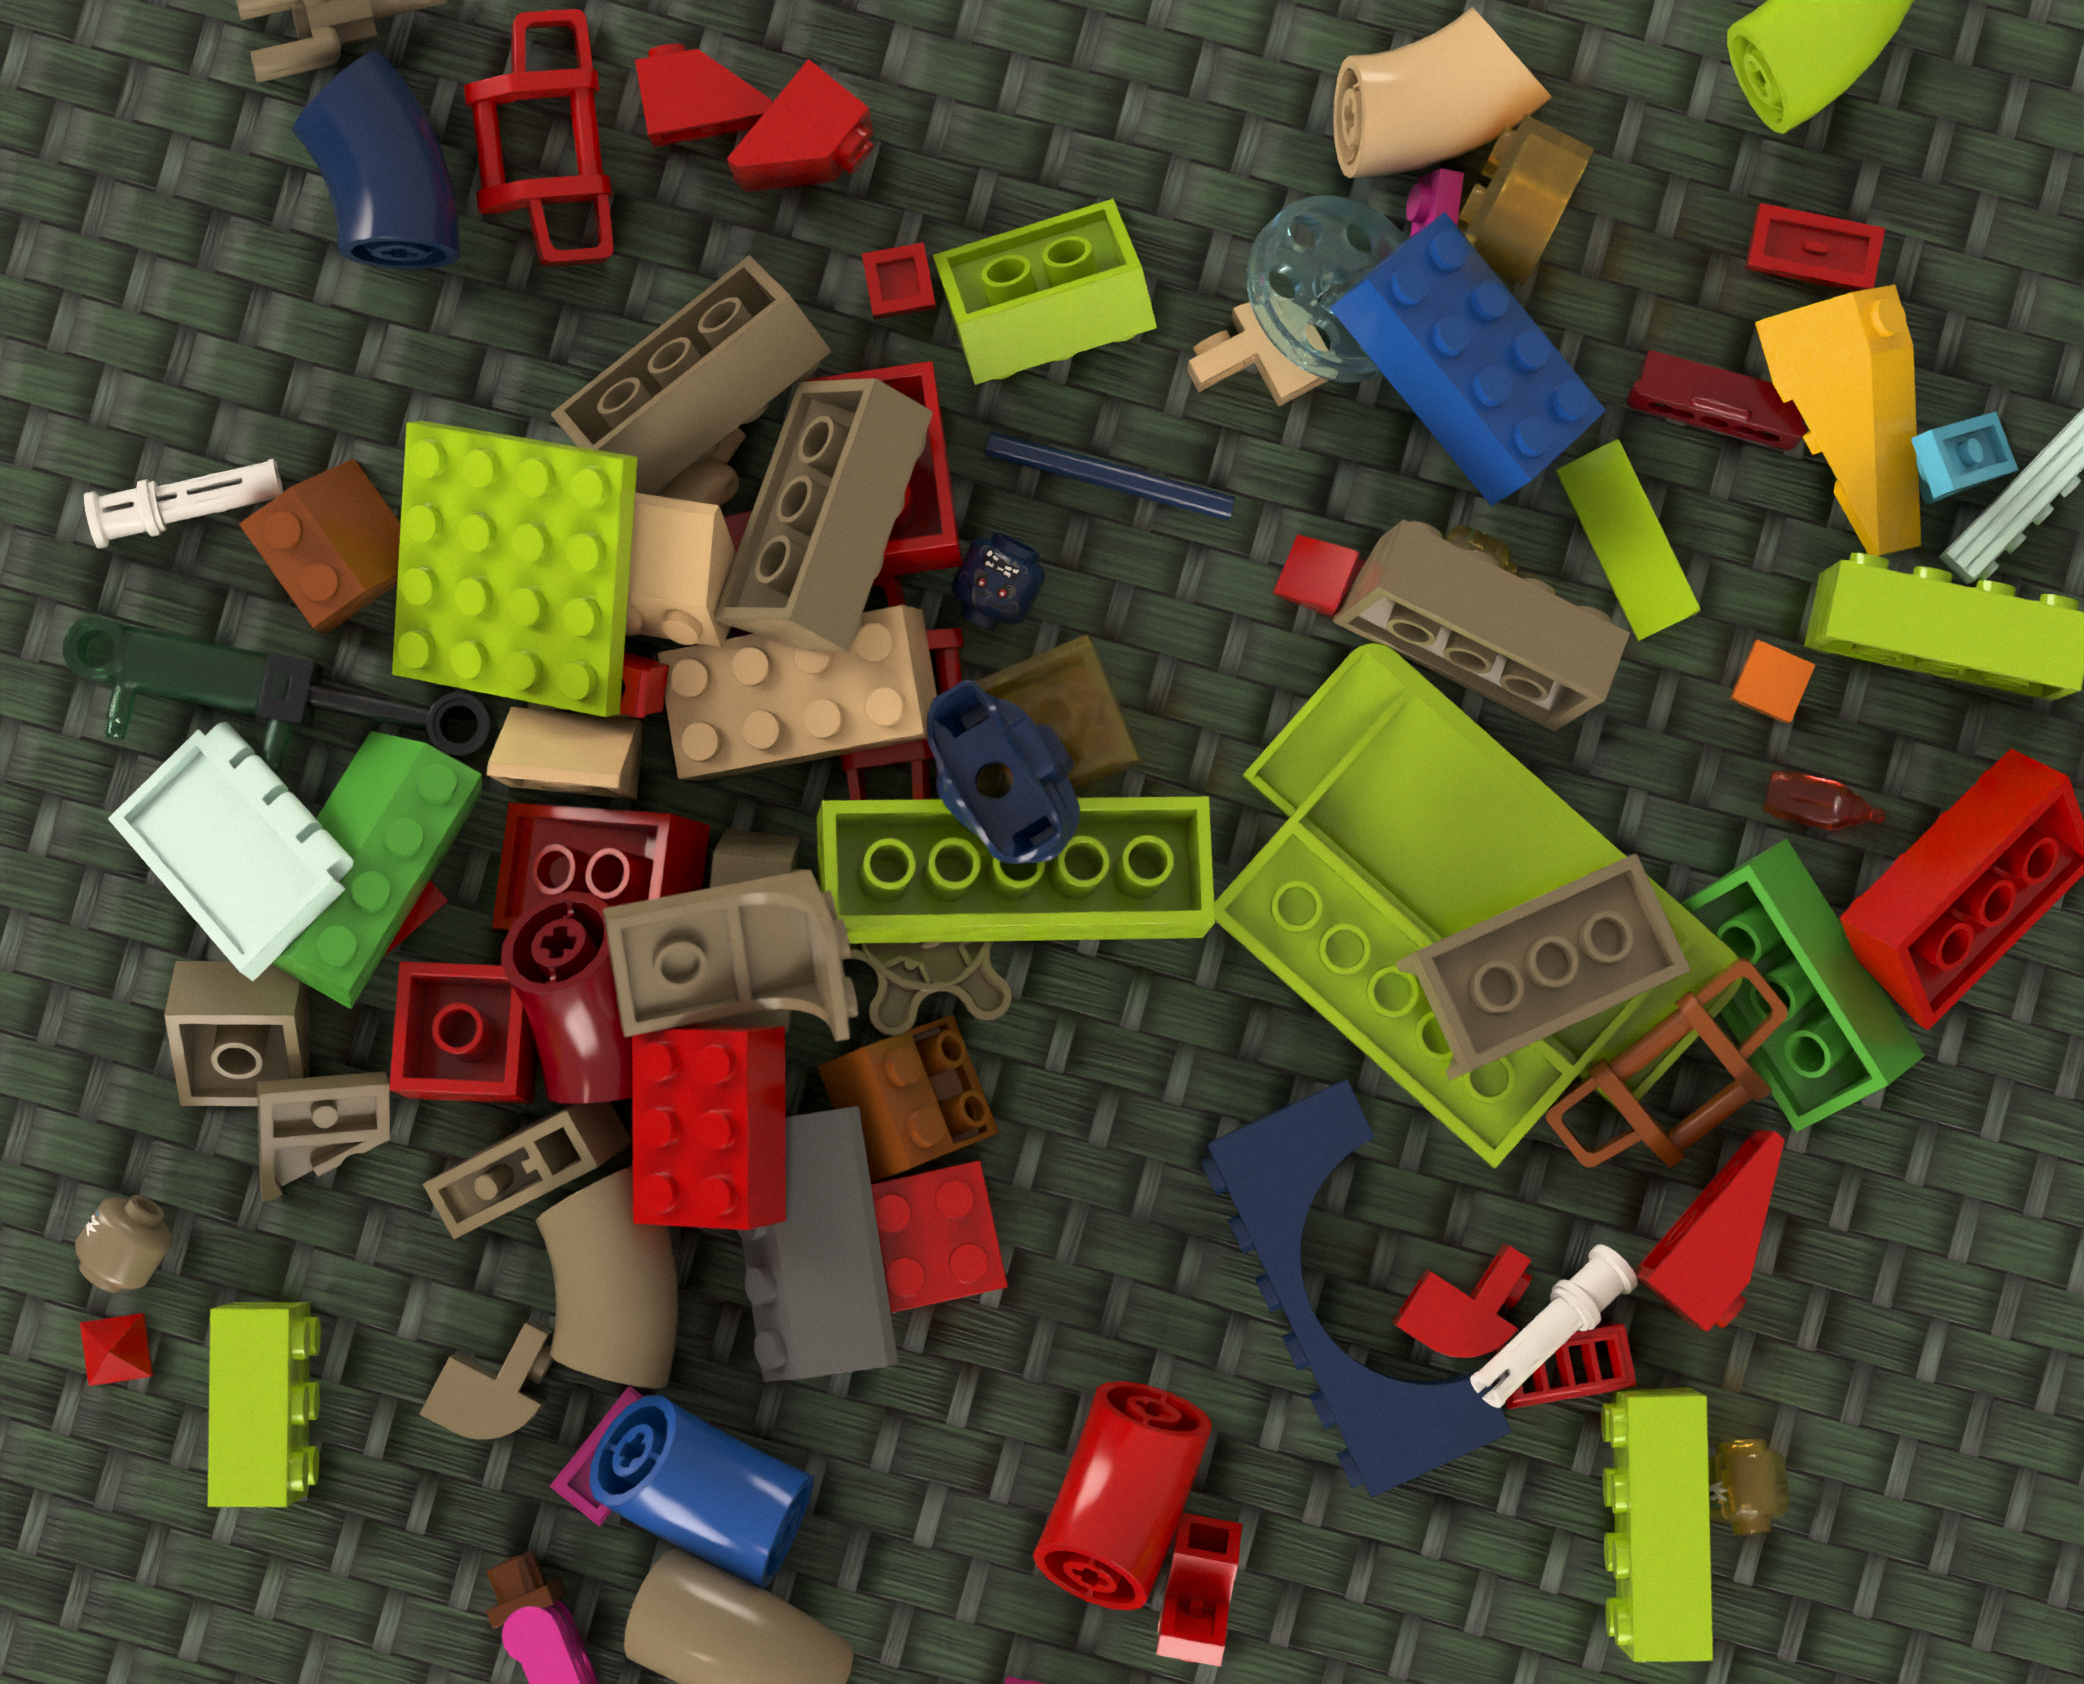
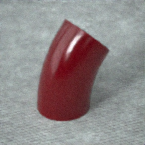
[501,891,632,1104]

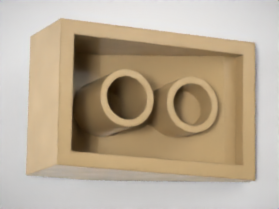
[487,702,644,800]

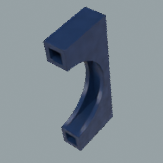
[1200,1079,1512,1498]

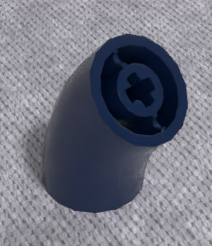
[292,49,460,269]

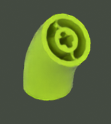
[1727,0,1914,134]

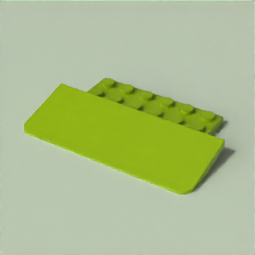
[1214,643,1742,1168]

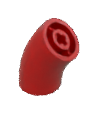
[1033,1381,1212,1611]

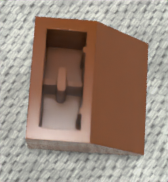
[817,1014,999,1183]

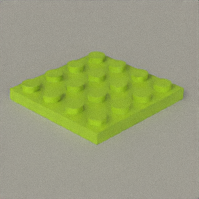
[392,420,638,717]

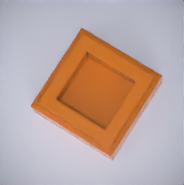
[1729,639,1815,724]

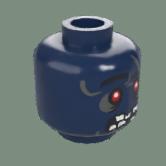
[951,531,1045,631]

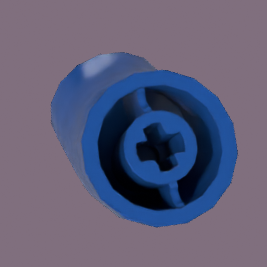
[589,1395,814,1588]

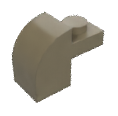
[419,1319,554,1440]

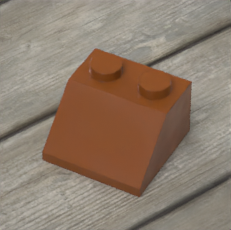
[239,458,401,635]

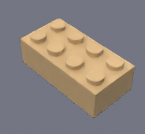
[657,605,937,781]

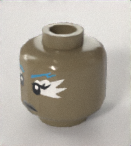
[75,1195,172,1293]

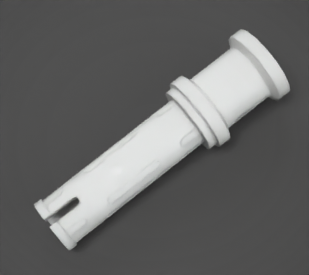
[84,458,283,549]
[1470,1244,1638,1408]

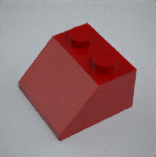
[727,59,874,192]

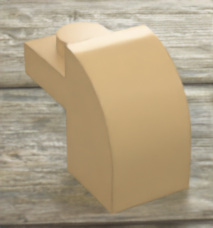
[1187,301,1338,407]

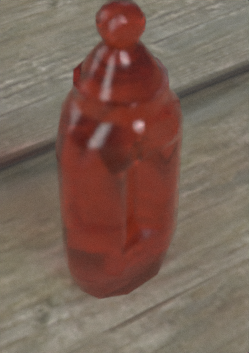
[1763,770,1886,830]

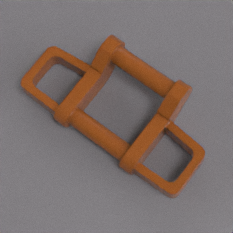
[1545,957,1788,1169]

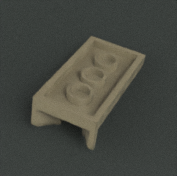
[1395,853,1691,1080]

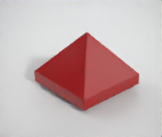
[80,1313,154,1386]

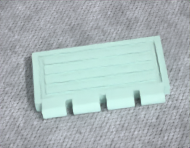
[108,722,353,981]

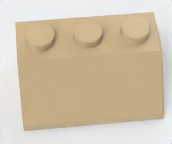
[625,493,736,648]

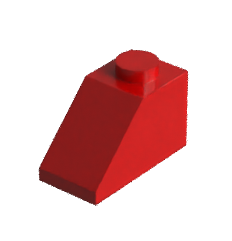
[635,43,772,147]

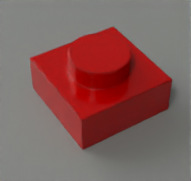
[862,242,936,320]

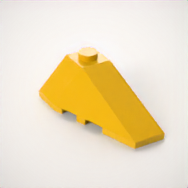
[1755,285,1921,556]

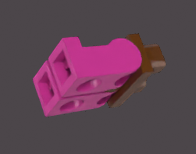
[485,1549,600,1684]

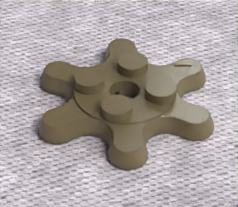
[842,941,1012,1036]

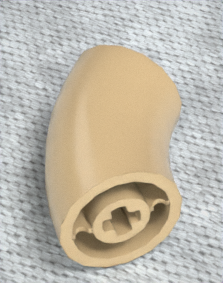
[1333,6,1553,178]

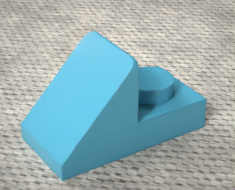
[1911,412,2019,504]

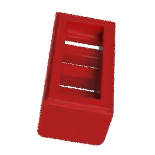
[1494,1321,1637,1410]

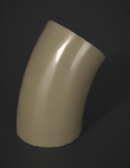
[535,1166,679,1389]
[624,1547,853,1684]

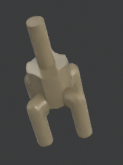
[236,0,447,83]

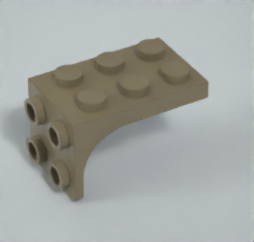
[603,869,858,1041]

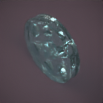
[1246,195,1407,383]

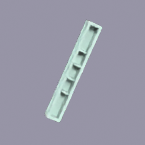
[1939,408,2084,585]

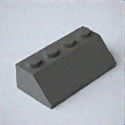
[737,1106,898,1382]

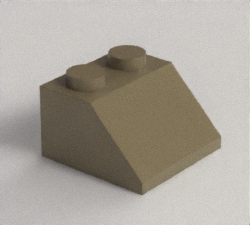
[164,961,311,1106]

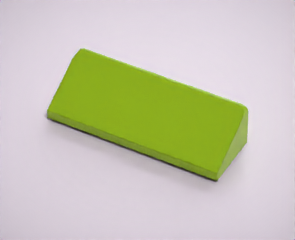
[1556,439,1701,641]

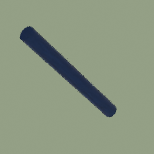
[984,431,1236,521]

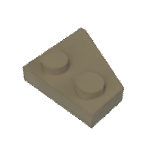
[257,1071,390,1201]

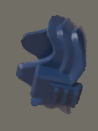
[927,680,1080,864]

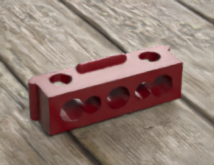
[1626,350,1807,451]

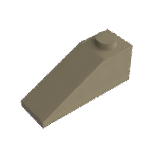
[422,1101,632,1239]

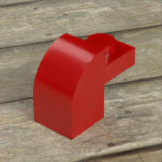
[1391,1243,1532,1358]
[1156,1512,1242,1666]

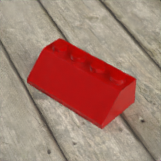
[1839,748,2084,1030]

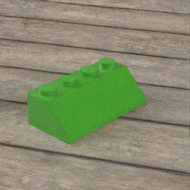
[271,731,482,1009]
[1680,838,1925,1132]

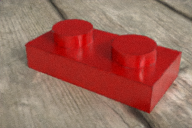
[1745,203,1885,291]

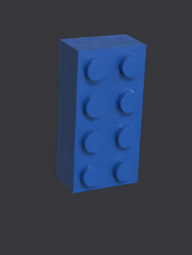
[1329,211,1606,506]

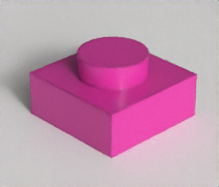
[1406,168,1464,237]

